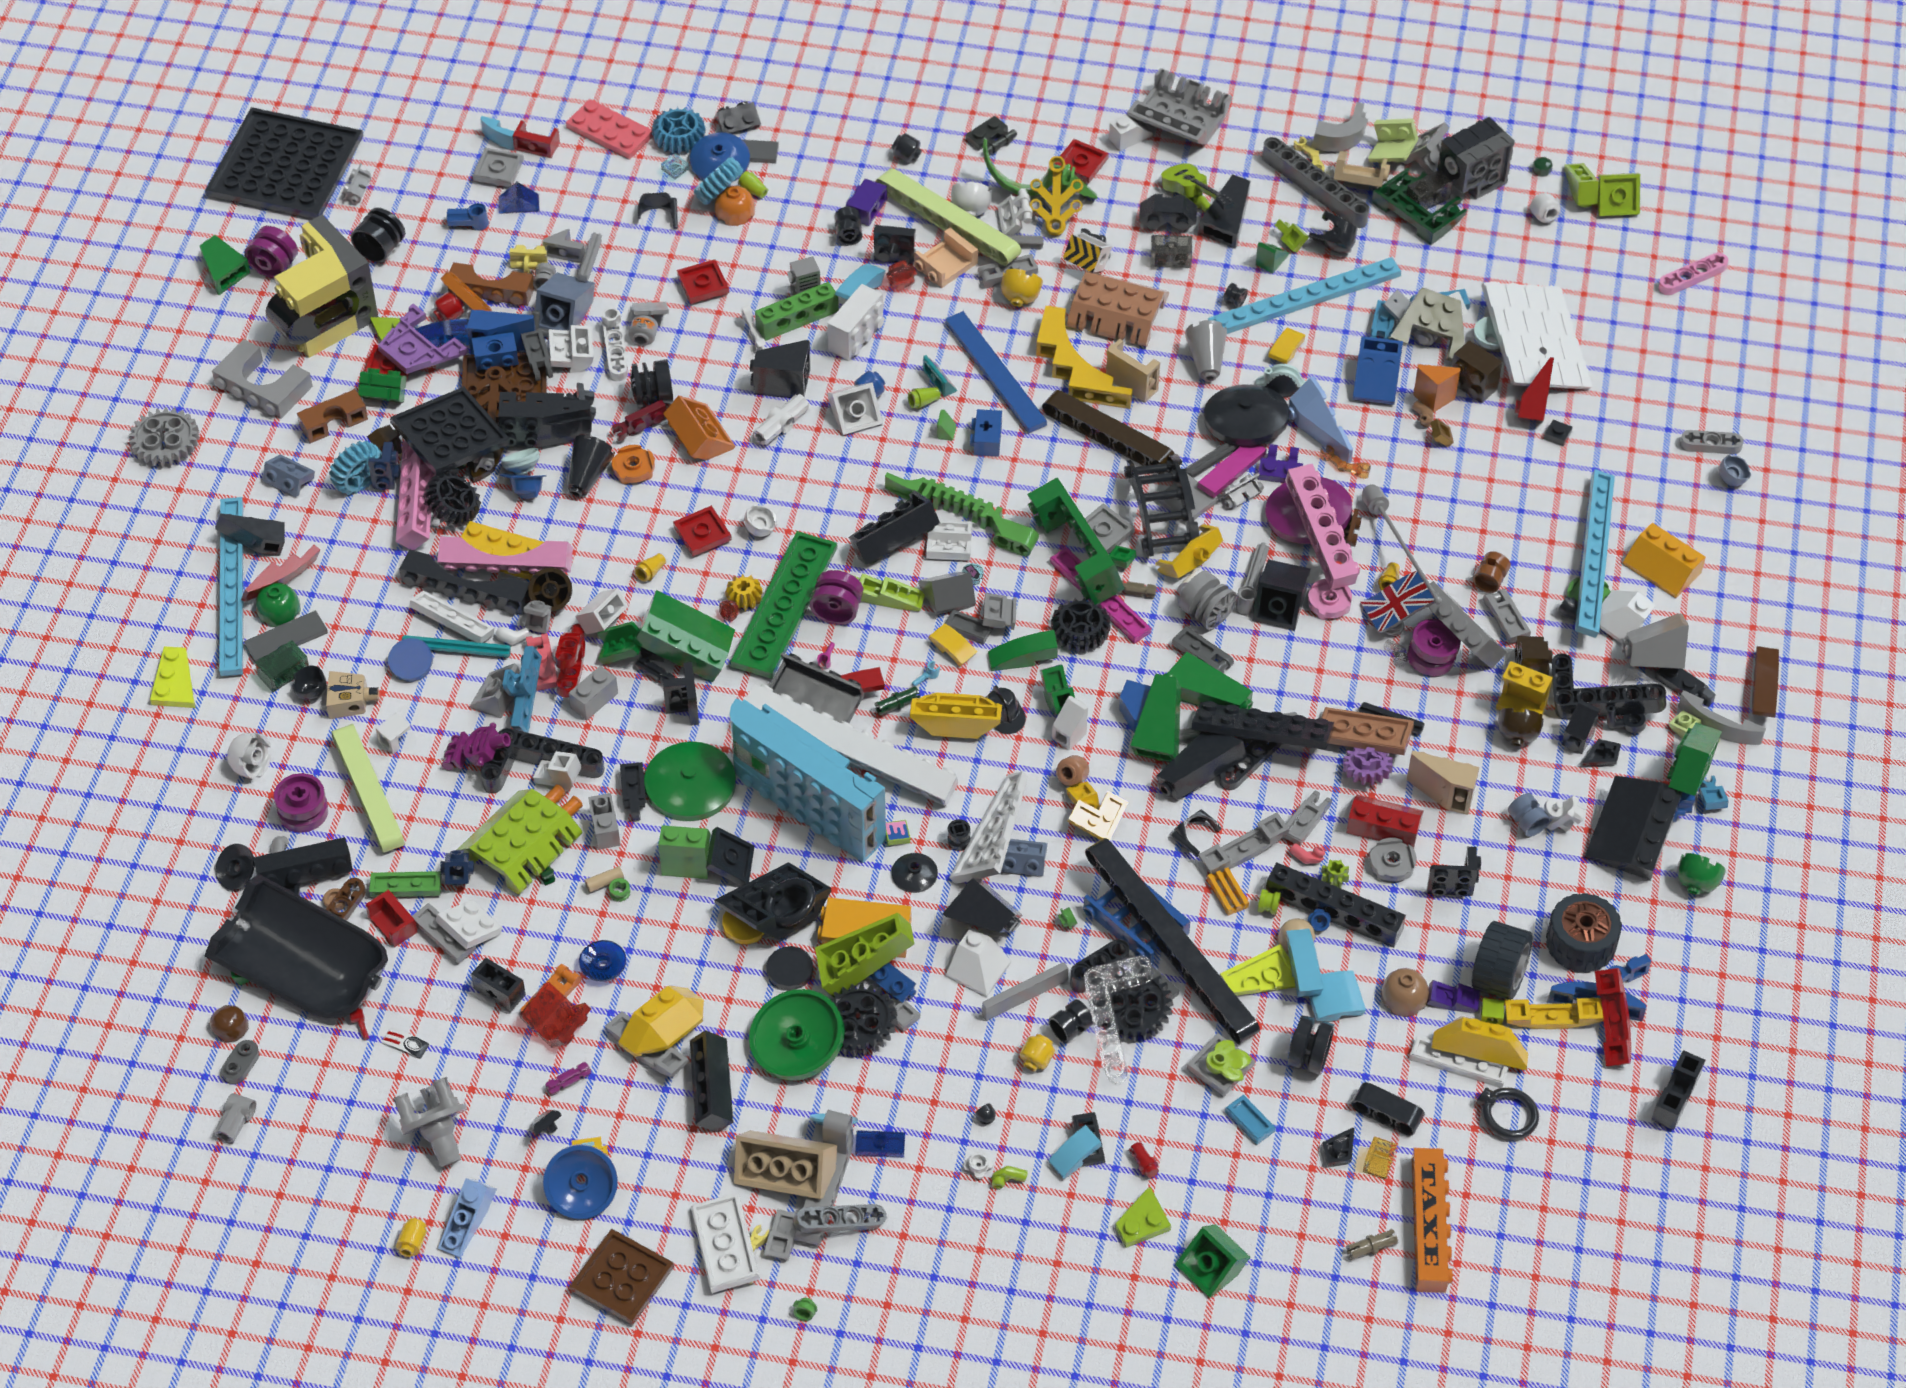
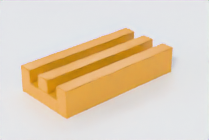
[1207,867,1249,915]

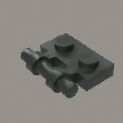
[965,115,1017,154]

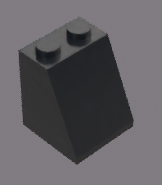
[750,340,811,398]
[1252,559,1311,630]
[943,878,1022,933]

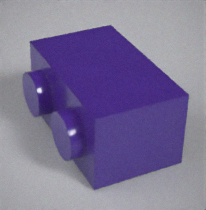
[845,178,887,226]

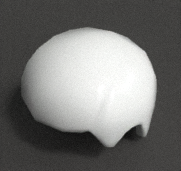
[744,505,777,537]

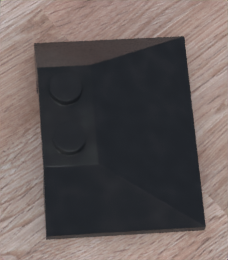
[714,862,831,940]

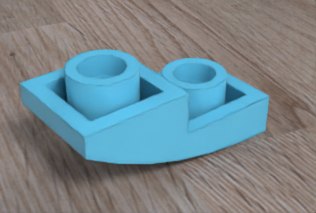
[480,116,515,151]
[1049,1125,1102,1179]

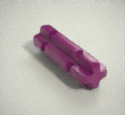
[545,1062,591,1095]

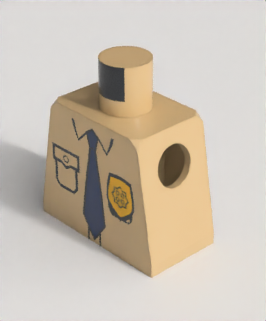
[326,671,380,719]

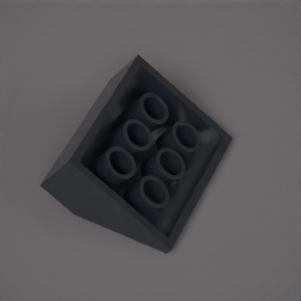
[1584,775,1683,881]

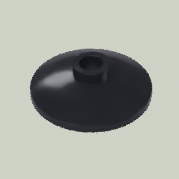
[216,843,255,890]
[892,853,938,893]

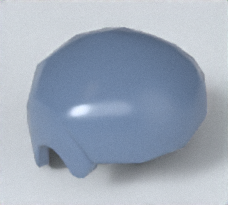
[1719,454,1751,486]

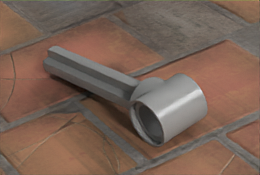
[1236,542,1269,615]

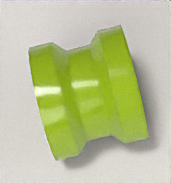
[1257,889,1281,916]

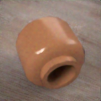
[1056,755,1089,787]

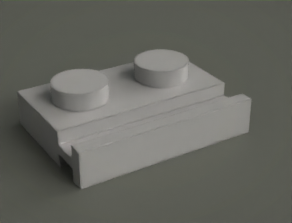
[982,593,1017,630]

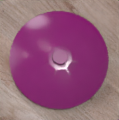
[1265,477,1353,544]

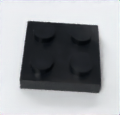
[706,826,755,886]

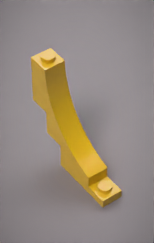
[1036,305,1133,409]

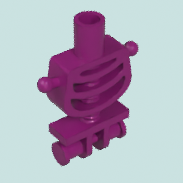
[442,722,511,770]

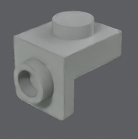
[523,601,552,633]

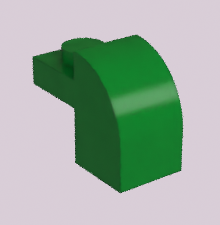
[1040,664,1075,715]

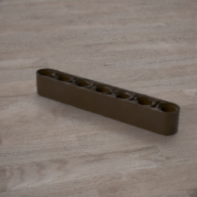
[1042,390,1175,474]

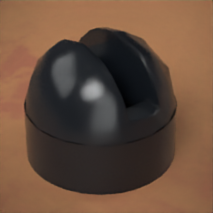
[975,1103,996,1124]

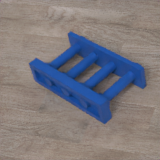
[1083,880,1191,965]

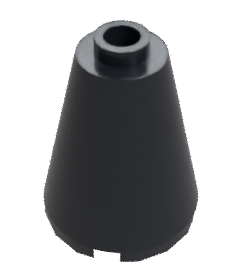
[567,435,615,497]

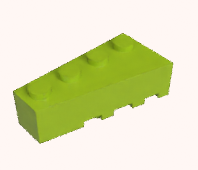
[815,913,915,997]

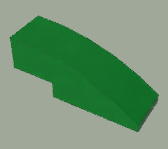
[988,630,1058,671]

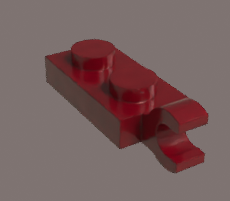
[612,400,667,441]

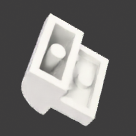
[548,325,594,373]

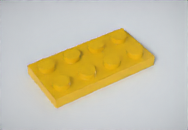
[461,521,544,580]

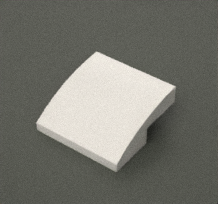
[926,520,972,561]

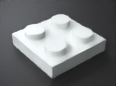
[435,900,503,949]

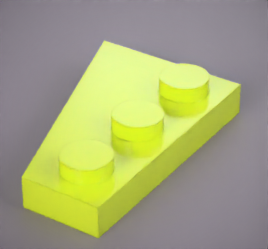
[150,646,196,708]
[1220,944,1296,996]

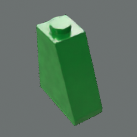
[199,235,250,295]

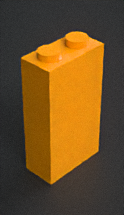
[817,897,912,958]

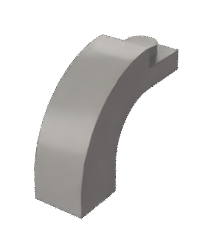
[1311,102,1368,152]

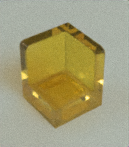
[1363,1136,1397,1180]

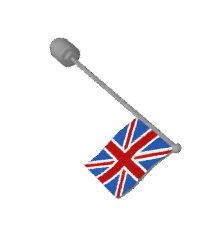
[1361,484,1442,633]

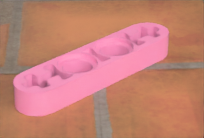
[1658,253,1728,295]

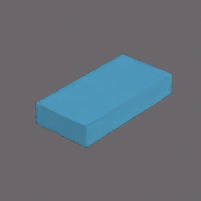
[1225,1094,1276,1145]

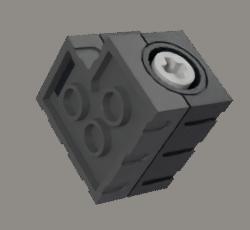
[1437,117,1515,199]

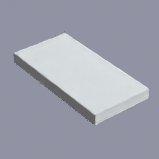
[691,1192,760,1293]

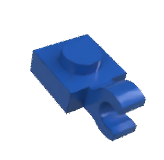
[1609,954,1651,982]

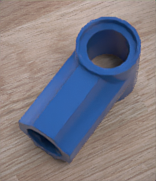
[447,203,489,230]

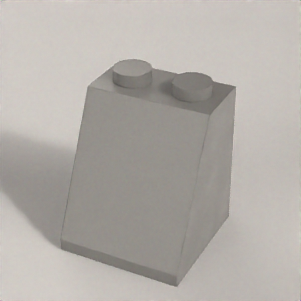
[1622,614,1689,669]

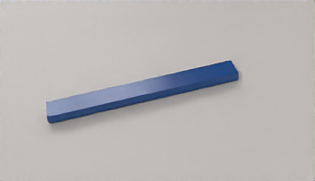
[945,311,1047,433]

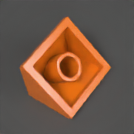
[1413,364,1460,413]

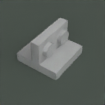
[1403,122,1449,175]

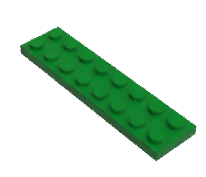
[731,531,838,679]

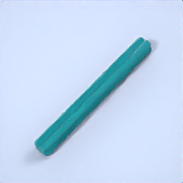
[402,635,511,657]

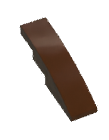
[1752,646,1779,718]

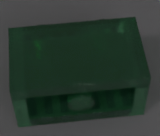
[255,640,309,692]

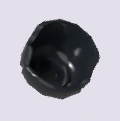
[292,665,327,700]

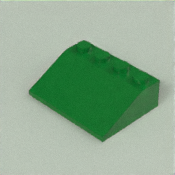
[633,590,735,682]

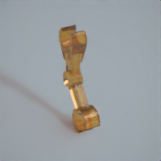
[1320,445,1371,479]

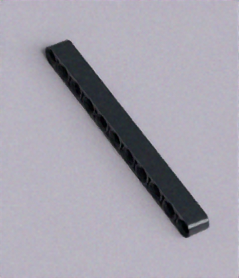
[1085,838,1260,1044]

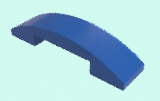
[1548,982,1647,1021]

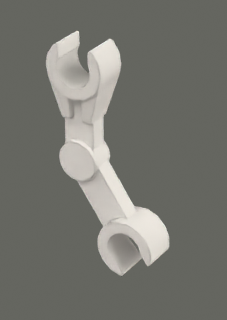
[741,305,766,351]

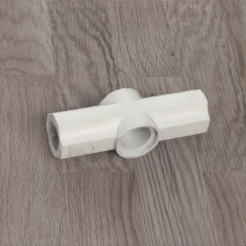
[753,394,809,446]

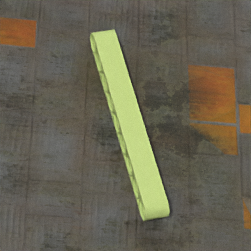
[875,168,1022,266]

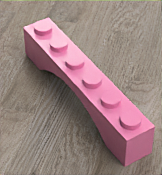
[437,536,573,574]

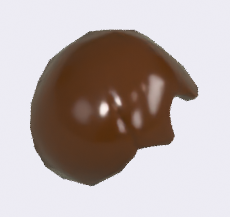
[209,1005,249,1043]

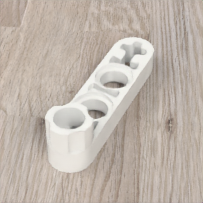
[602,307,628,381]

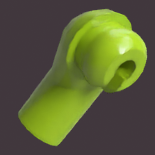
[1187,195,1211,213]
[991,1166,1028,1189]

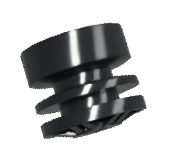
[350,207,406,263]
[630,359,673,407]

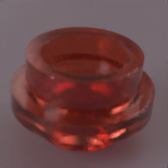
[719,600,740,621]

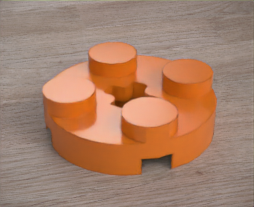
[612,445,655,484]

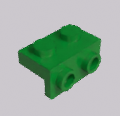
[597,621,641,665]

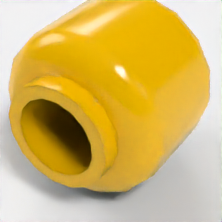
[1020,1034,1055,1072]

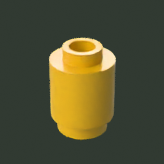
[396,1218,427,1257]

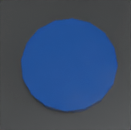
[388,638,433,682]

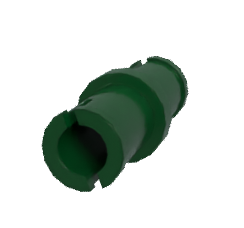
[874,686,921,716]

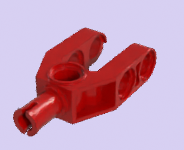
[555,624,585,698]

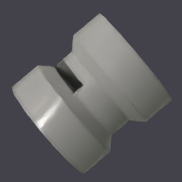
[533,263,556,289]

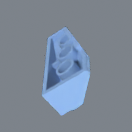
[1289,376,1353,464]

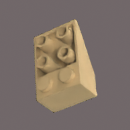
[1407,750,1480,815]

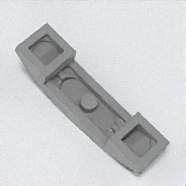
[1678,690,1766,745]
[1198,812,1290,873]
[605,1011,689,1077]

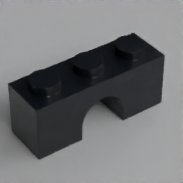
[1652,1050,1706,1130]

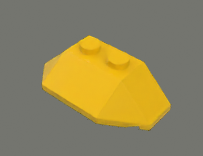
[910,692,1002,739]
[618,985,704,1057]
[1431,1016,1528,1070]

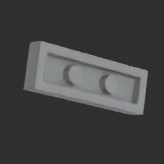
[412,903,476,963]

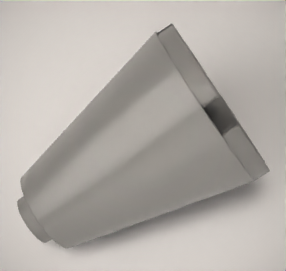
[1185,320,1227,381]

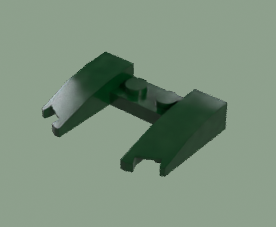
[1372,168,1467,245]

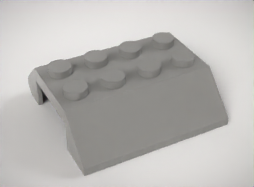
[1127,68,1232,145]

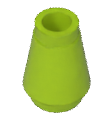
[738,171,768,199]
[907,387,940,409]

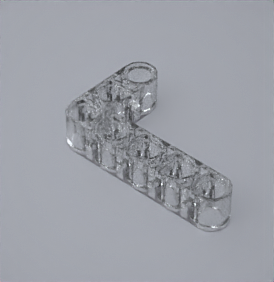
[1084,956,1155,1084]

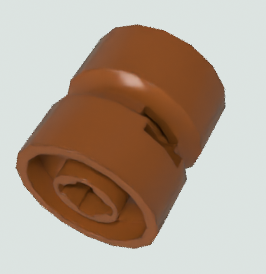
[1473,551,1511,593]

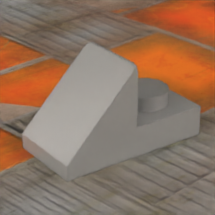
[542,229,585,263]

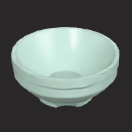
[1474,316,1500,350]
[501,448,540,475]

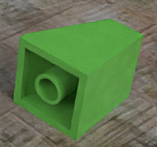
[658,825,711,879]

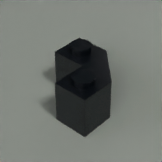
[1139,194,1197,233]

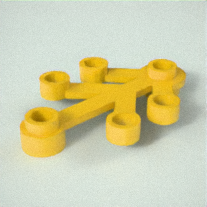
[1030,156,1083,236]

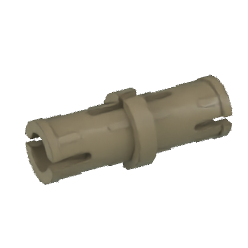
[1346,1229,1398,1260]

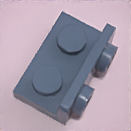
[262,454,315,497]
[1001,839,1048,876]

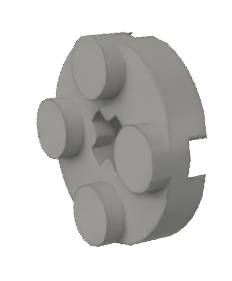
[1369,838,1417,881]

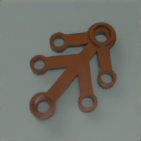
[466,366,522,426]

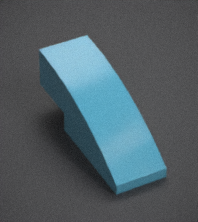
[835,263,886,300]
[1286,929,1323,997]

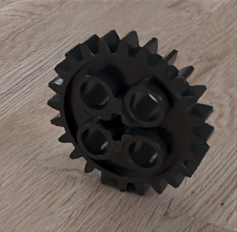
[1095,967,1173,1042]
[829,983,898,1056]

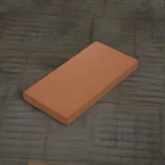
[1321,707,1414,755]

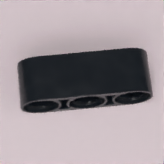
[1070,939,1130,993]
[1351,1082,1425,1136]

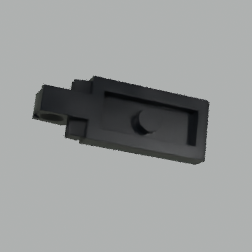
[1654,668,1716,707]
[620,762,646,821]

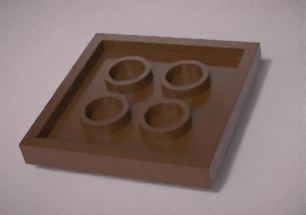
[569,1228,674,1325]

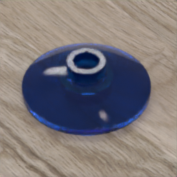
[579,940,626,982]

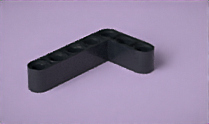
[1552,653,1666,719]
[481,728,605,794]

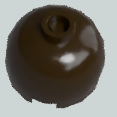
[528,568,573,611]
[1498,708,1544,747]

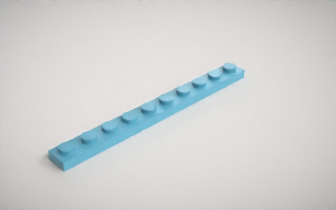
[1208,257,1401,334]
[1575,469,1615,638]
[219,497,244,676]

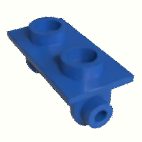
[868,962,917,1003]

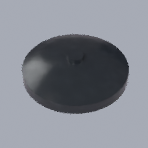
[1204,384,1289,446]

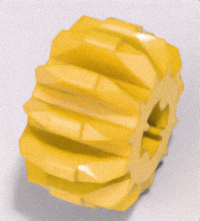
[725,573,763,612]

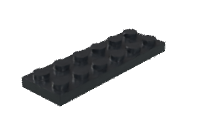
[1191,701,1334,750]

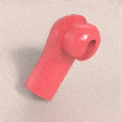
[1289,843,1325,864]

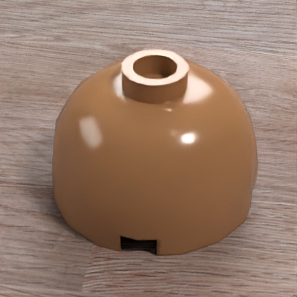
[1381,968,1429,1017]

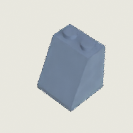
[535,272,595,331]

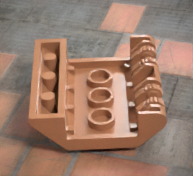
[1067,272,1169,347]

